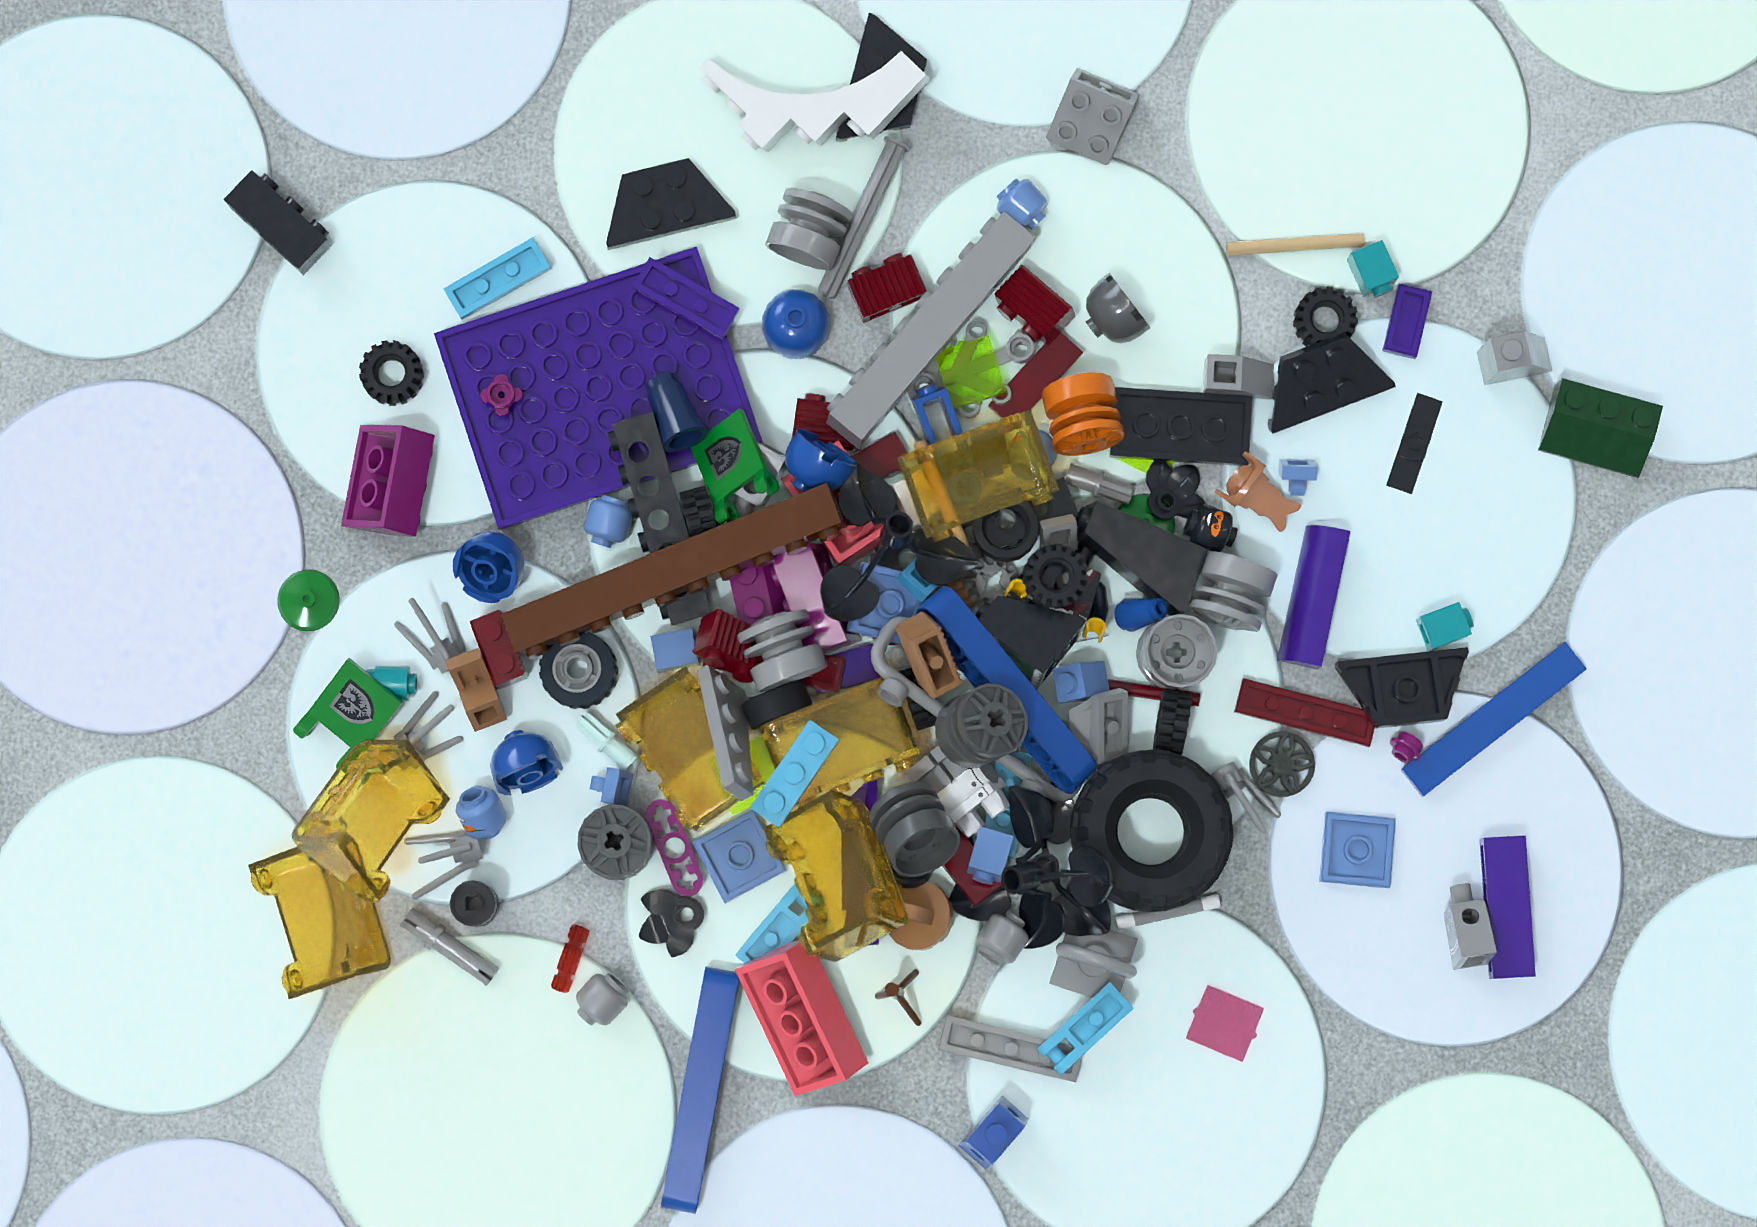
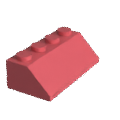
[735,936,869,1096]

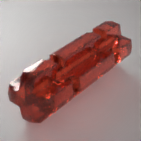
[551,924,589,993]

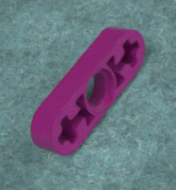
[645,799,704,897]

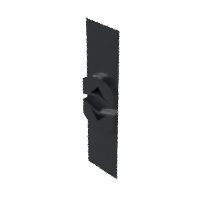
[1386,392,1443,495]

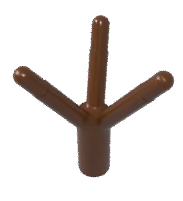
[875,969,922,1026]

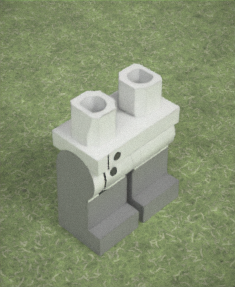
[904,745,1010,838]

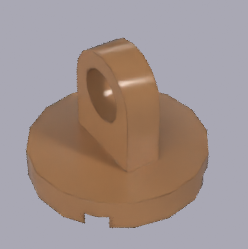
[884,881,954,951]

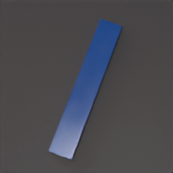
[1401,642,1587,797]

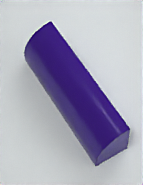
[1277,525,1350,670]
[1479,835,1536,979]

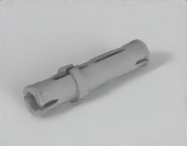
[400,908,499,986]

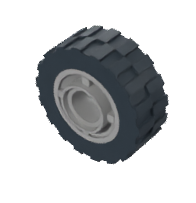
[539,631,618,709]

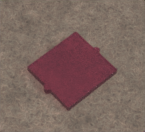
[1185,985,1264,1062]

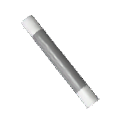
[1115,894,1221,930]

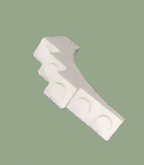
[699,51,930,152]

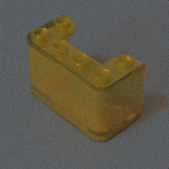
[615,666,767,833]
[758,677,921,812]
[763,790,908,962]

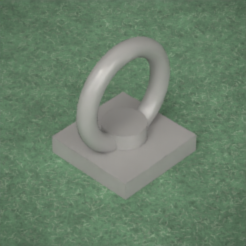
[1049,929,1138,998]

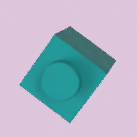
[1346,240,1399,298]
[1415,602,1474,651]

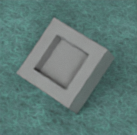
[1039,514,1078,550]

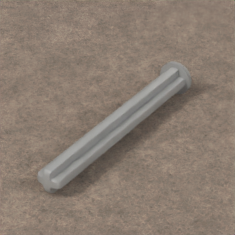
[818,136,910,299]

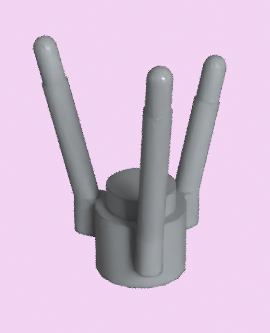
[394,597,466,674]
[388,691,463,768]
[1211,762,1281,834]
[404,830,483,899]

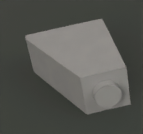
[1477,331,1552,386]

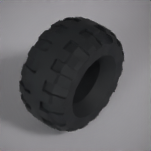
[1070,749,1234,912]

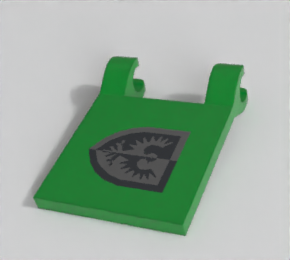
[691,409,780,524]
[293,658,403,774]

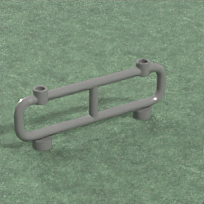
[870,616,1083,802]

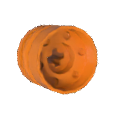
[1041,372,1125,456]

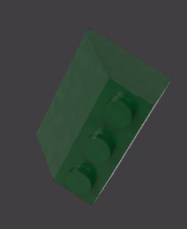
[1538,378,1663,478]

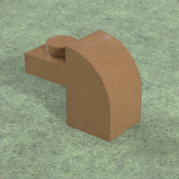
[445,648,508,732]

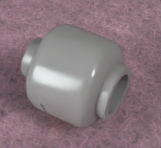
[976,912,1029,966]
[576,973,628,1026]

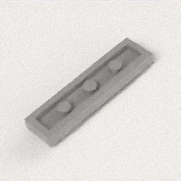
[938,1015,1082,1083]

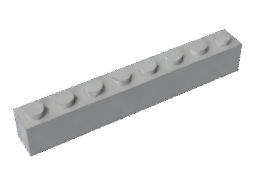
[826,211,1036,449]

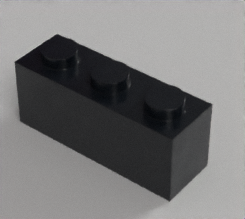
[223,170,332,276]

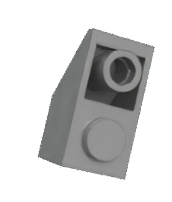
[1202,354,1274,400]

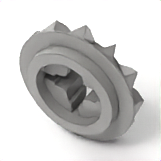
[965,557,1019,608]

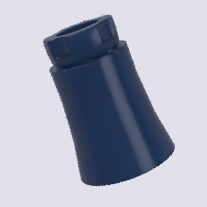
[645,371,708,453]

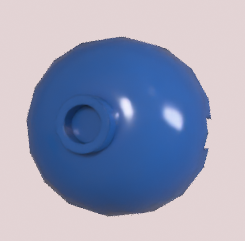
[762,289,830,359]
[785,428,856,492]
[452,531,525,604]
[490,730,563,795]

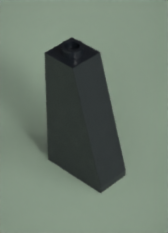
[1075,500,1209,616]

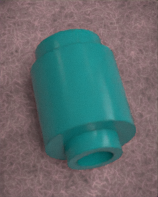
[366,666,417,701]

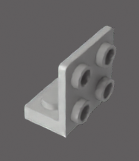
[1046,67,1140,165]

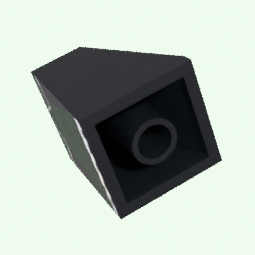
[975,595,1086,690]

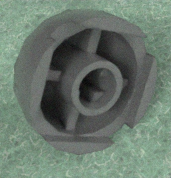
[1085,273,1151,344]

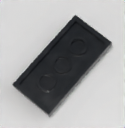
[1109,387,1252,466]

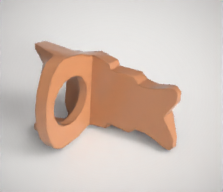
[1215,451,1301,532]

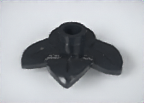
[1145,460,1206,520]
[639,889,704,958]

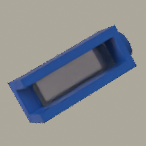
[910,383,975,479]

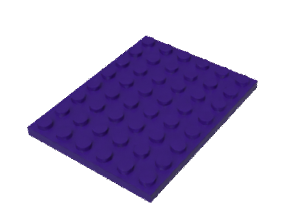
[434,246,763,530]

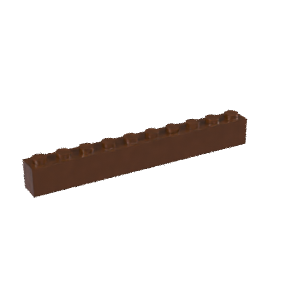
[501,483,847,659]

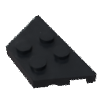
[836,13,927,142]
[606,158,736,250]
[1267,333,1396,434]
[1335,647,1469,729]

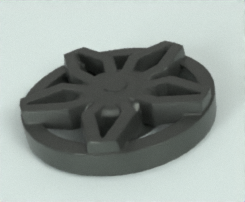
[1249,731,1315,797]

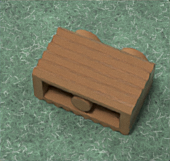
[895,612,963,698]

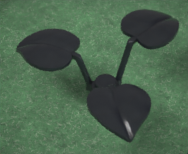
[820,462,979,622]
[948,782,1111,937]
[1001,785,1113,949]

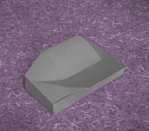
[1068,688,1128,764]

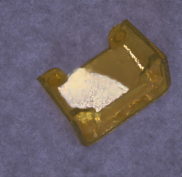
[894,409,1059,542]
[291,740,450,902]
[248,835,391,1000]

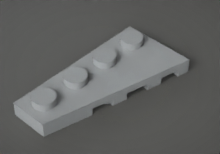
[697,665,754,801]

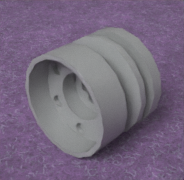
[765,188,853,271]
[1189,551,1278,632]
[737,609,828,692]
[1136,614,1218,690]

